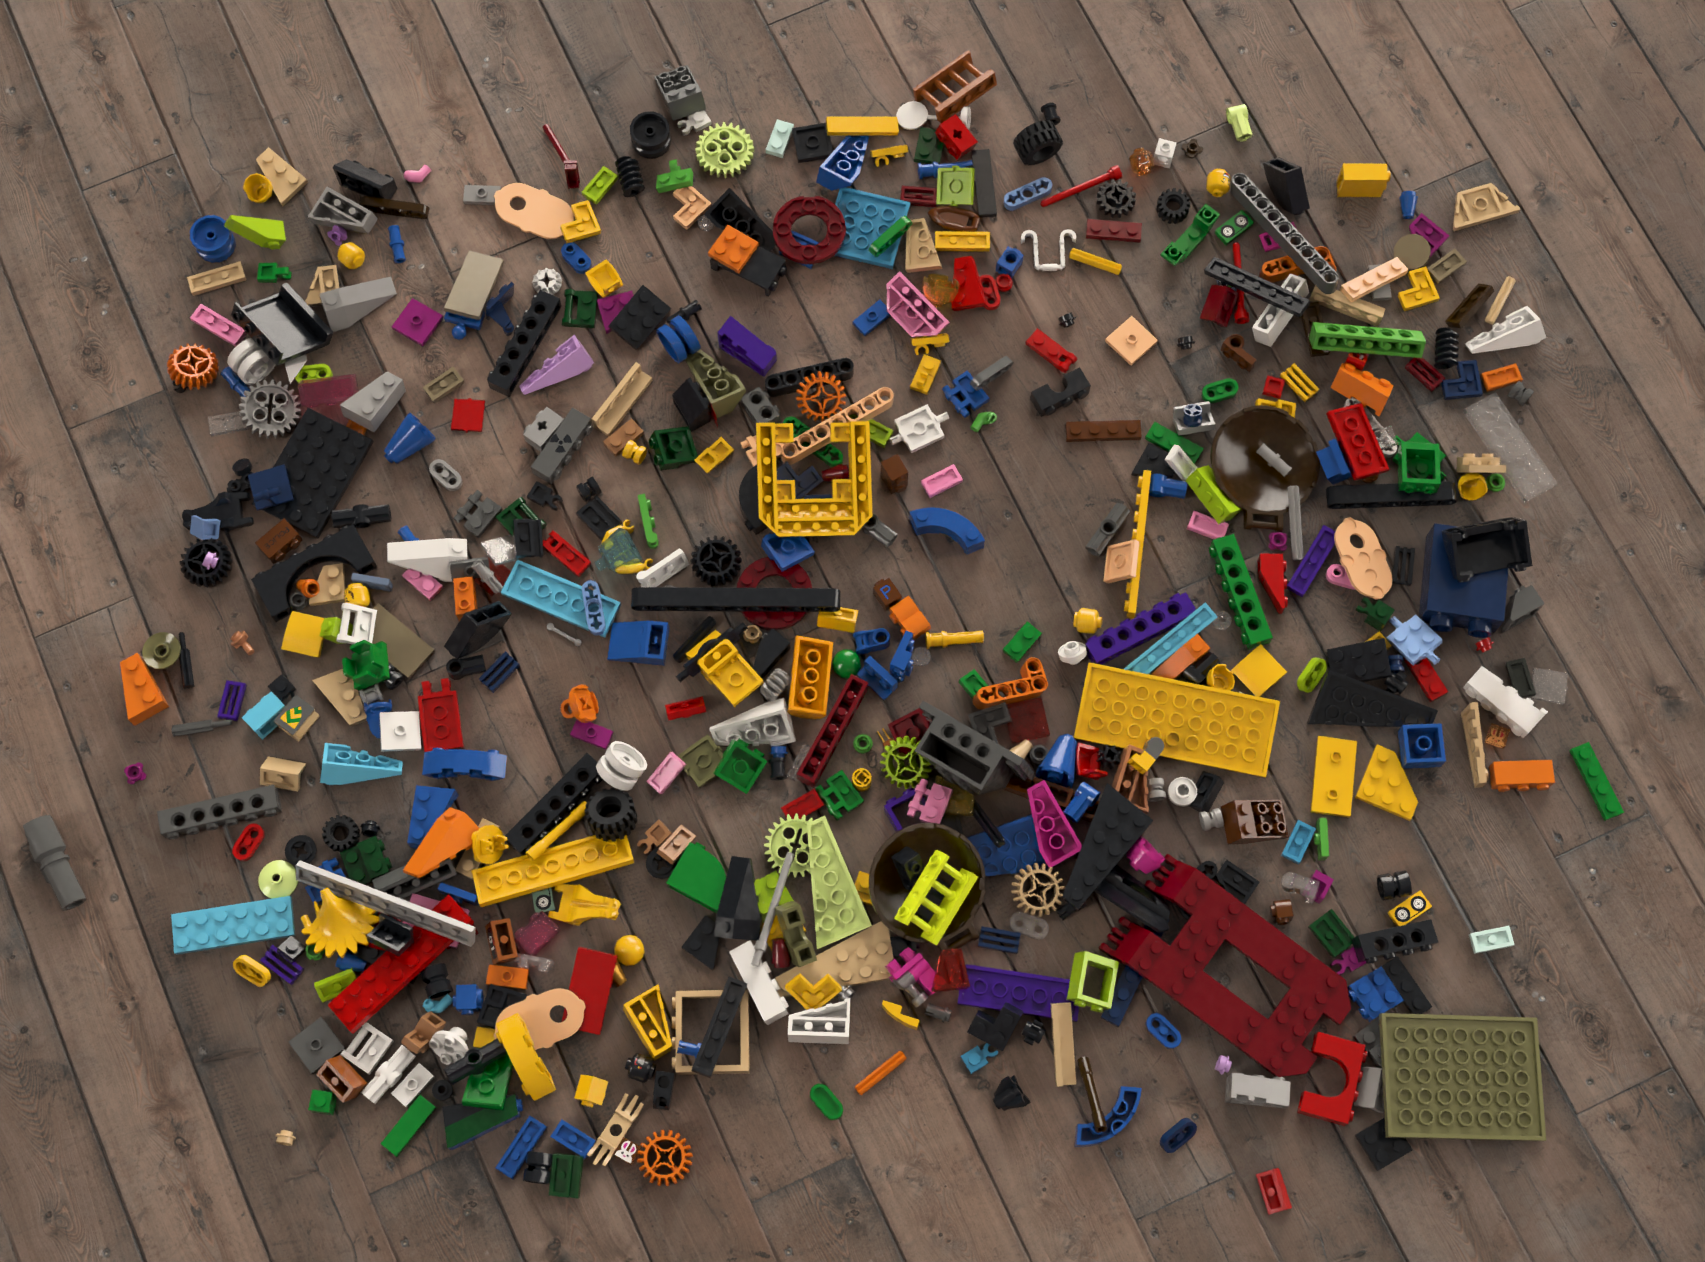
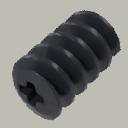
[615,156,645,197]
[1434,327,1459,369]

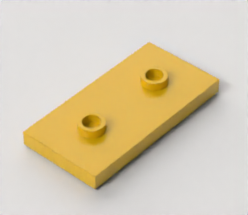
[1310,736,1357,818]

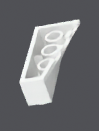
[1463,666,1548,738]

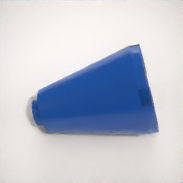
[384,413,435,464]
[1036,734,1077,788]

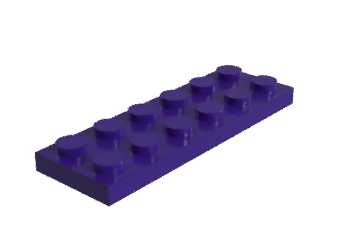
[957,964,1079,1022]

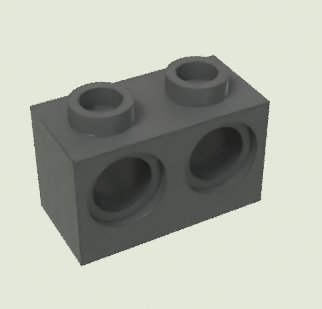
[741,387,781,425]

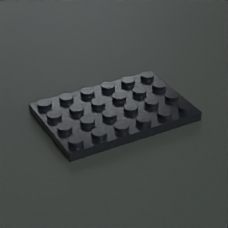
[252,408,374,538]

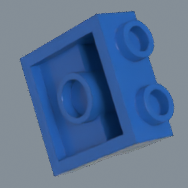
[761,533,815,572]
[890,630,915,682]
[1347,966,1404,1022]

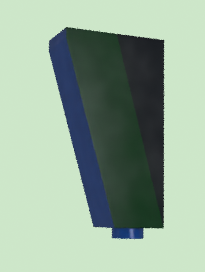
[442,1094,523,1150]

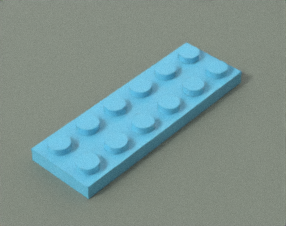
[501,559,621,638]
[171,896,295,955]

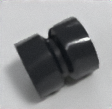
[1377,870,1412,901]
[420,963,453,999]
[523,1151,553,1184]

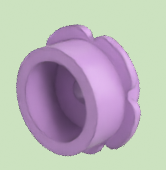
[202,552,219,570]
[1215,1055,1232,1075]

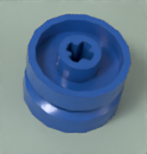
[190,215,236,263]
[656,315,701,364]

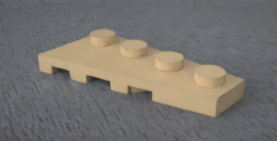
[1461,702,1489,788]

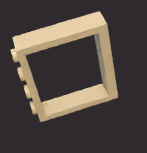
[672,990,750,1075]

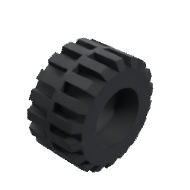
[1013,120,1063,166]
[585,788,638,842]

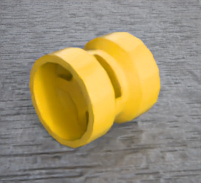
[622,440,648,465]
[852,768,872,792]

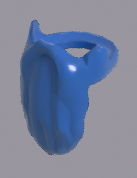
[364,699,392,739]

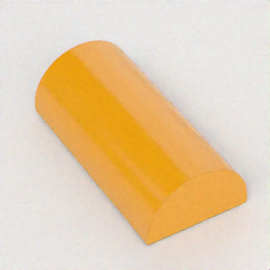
[787,635,833,719]

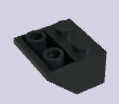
[672,378,711,432]

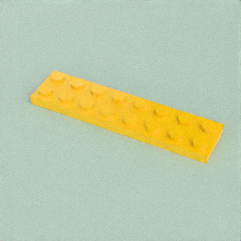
[471,835,634,907]

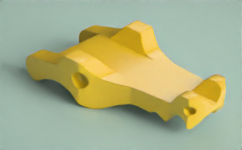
[548,884,621,926]

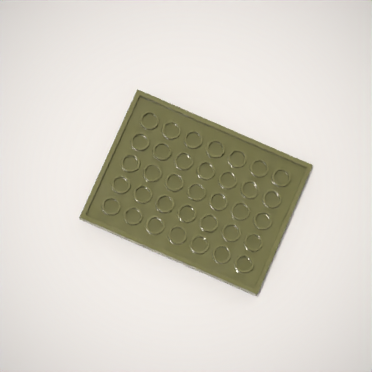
[1379,1013,1546,1141]

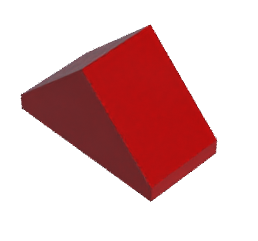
[1344,352,1369,371]

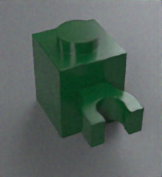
[1356,597,1395,632]

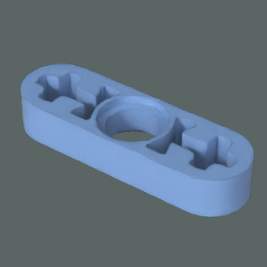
[1003,177,1052,211]
[582,580,606,636]

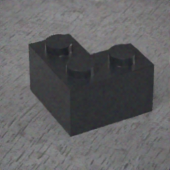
[967,1002,1024,1051]

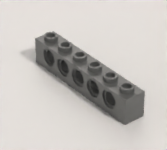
[157,785,282,840]

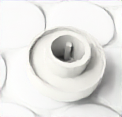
[1058,641,1087,665]
[1168,777,1197,807]

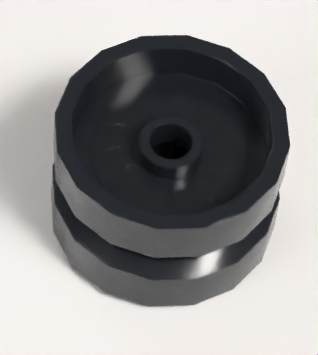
[630,111,671,159]

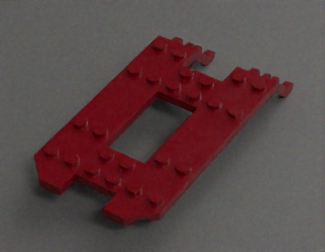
[1098,854,1351,1077]

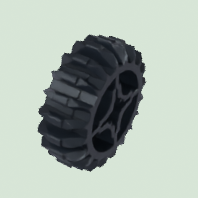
[690,535,742,586]
[180,538,233,588]

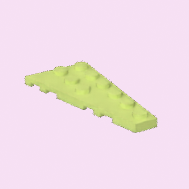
[807,816,872,949]

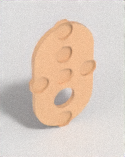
[494,183,574,239]
[1334,517,1392,600]
[493,988,586,1050]

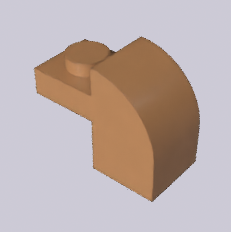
[401,1011,446,1054]

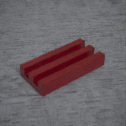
[900,185,937,207]
[1405,357,1446,392]

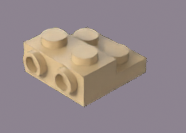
[1457,454,1506,473]

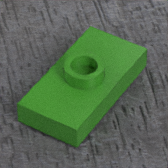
[1314,818,1329,861]

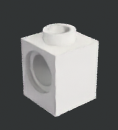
[1152,138,1176,169]

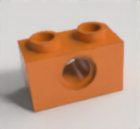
[453,577,477,621]

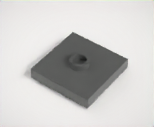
[288,1017,346,1074]

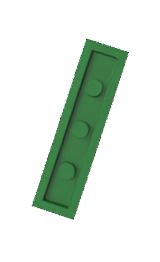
[1569,742,1624,821]

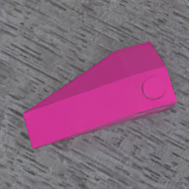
[1027,780,1082,868]

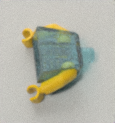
[595,519,653,574]

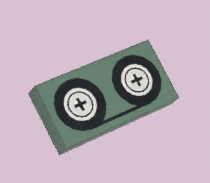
[532,887,556,915]

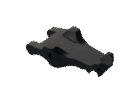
[182,492,254,532]

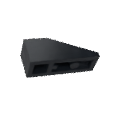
[753,628,791,679]

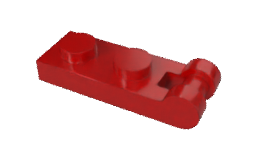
[1026,328,1078,373]
[543,530,591,577]
[1403,657,1448,703]

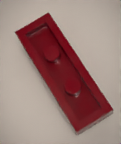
[1086,219,1142,243]

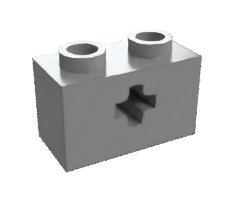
[523,407,564,452]

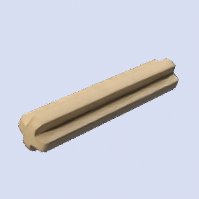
[1485,276,1516,325]

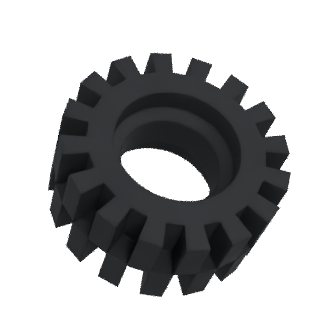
[1156,188,1190,224]
[322,815,360,852]

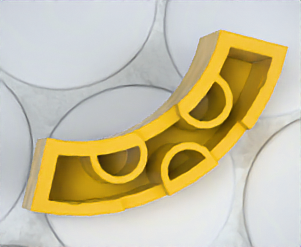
[496,1013,556,1101]

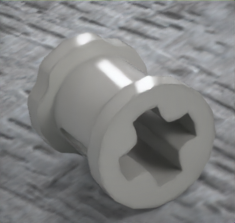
[359,684,384,705]

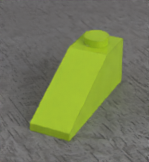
[224,215,286,250]

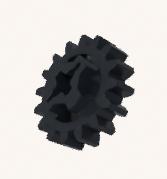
[1096,179,1136,218]

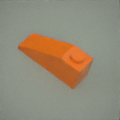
[1151,634,1210,680]

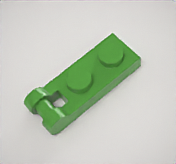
[638,494,659,549]

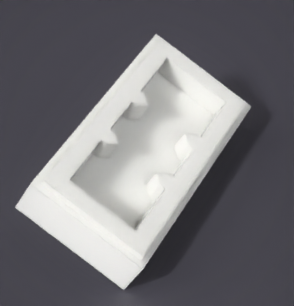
[1165,445,1197,482]
[391,1063,435,1108]

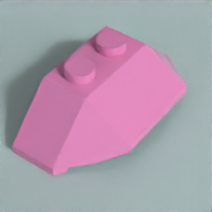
[886,271,950,338]

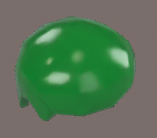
[832,649,861,679]

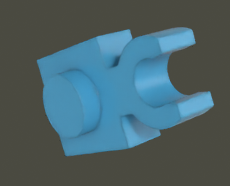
[960,1043,998,1074]

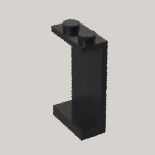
[710,246,787,297]

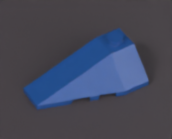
[816,136,869,191]

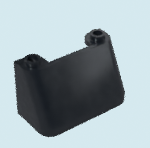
[1441,517,1533,582]

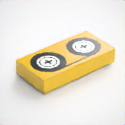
[1388,890,1432,927]

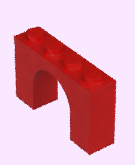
[1297,1032,1367,1126]

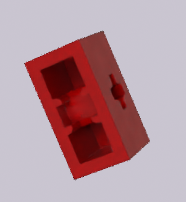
[935,114,978,160]

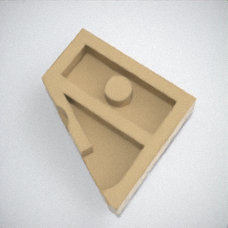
[305,265,339,306]

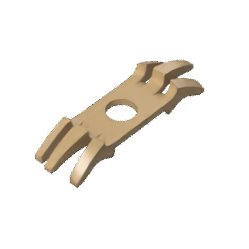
[587,1093,644,1167]

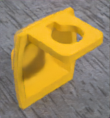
[585,259,623,298]

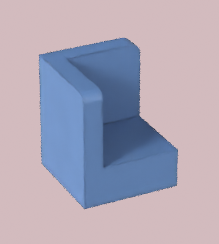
[190,515,220,540]

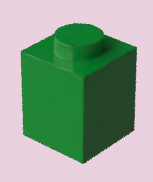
[308,1089,337,1115]

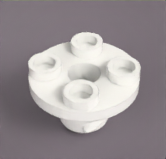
[429,1027,469,1065]

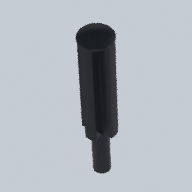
[179,632,195,689]

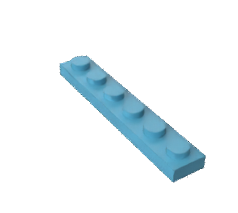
[1124,602,1217,674]

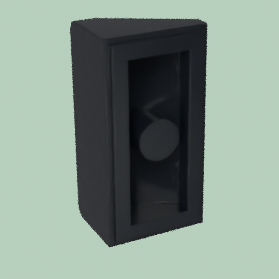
[1188,771,1224,813]

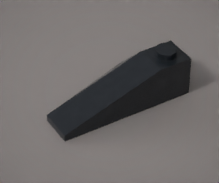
[714,856,763,941]

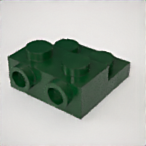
[649,426,698,471]
[340,836,393,885]

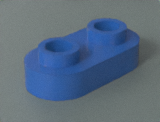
[561,242,592,274]
[1146,1013,1181,1049]

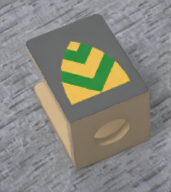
[274,695,320,742]

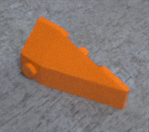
[403,807,479,878]

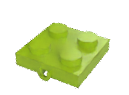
[936,166,975,207]

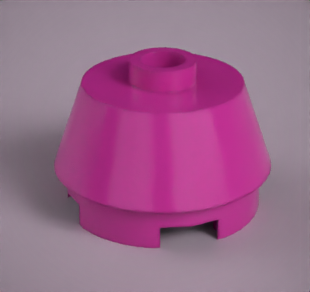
[1126,837,1165,874]

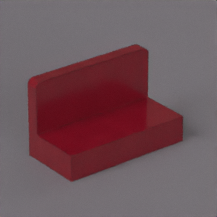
[1200,285,1239,327]

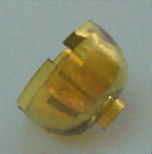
[922,274,959,307]

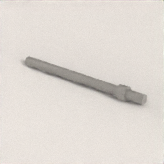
[751,852,794,967]

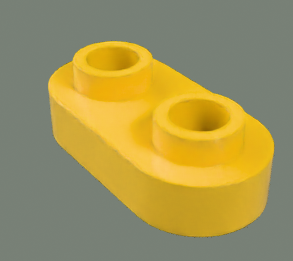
[233,955,271,987]

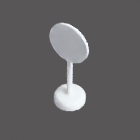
[896,101,971,130]

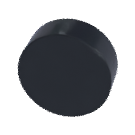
[232,458,252,476]

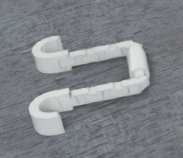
[1021,229,1076,271]

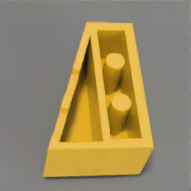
[623,984,672,1061]

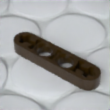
[359,196,430,219]

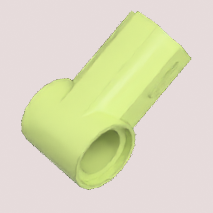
[1226,104,1252,142]

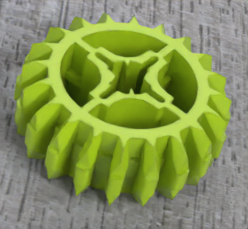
[880,736,932,789]

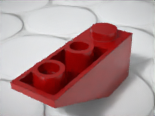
[1257,553,1288,614]

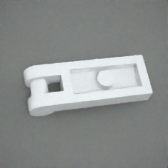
[636,548,689,587]

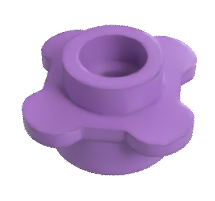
[327,225,347,246]

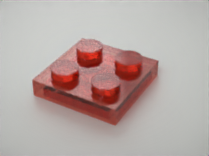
[1007,698,1050,743]

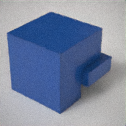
[1316,439,1352,485]

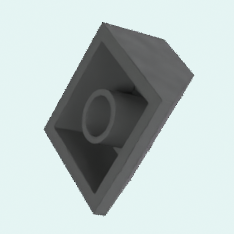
[1501,585,1545,633]

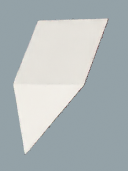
[285,354,307,384]

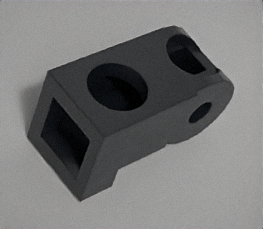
[653,1071,676,1111]

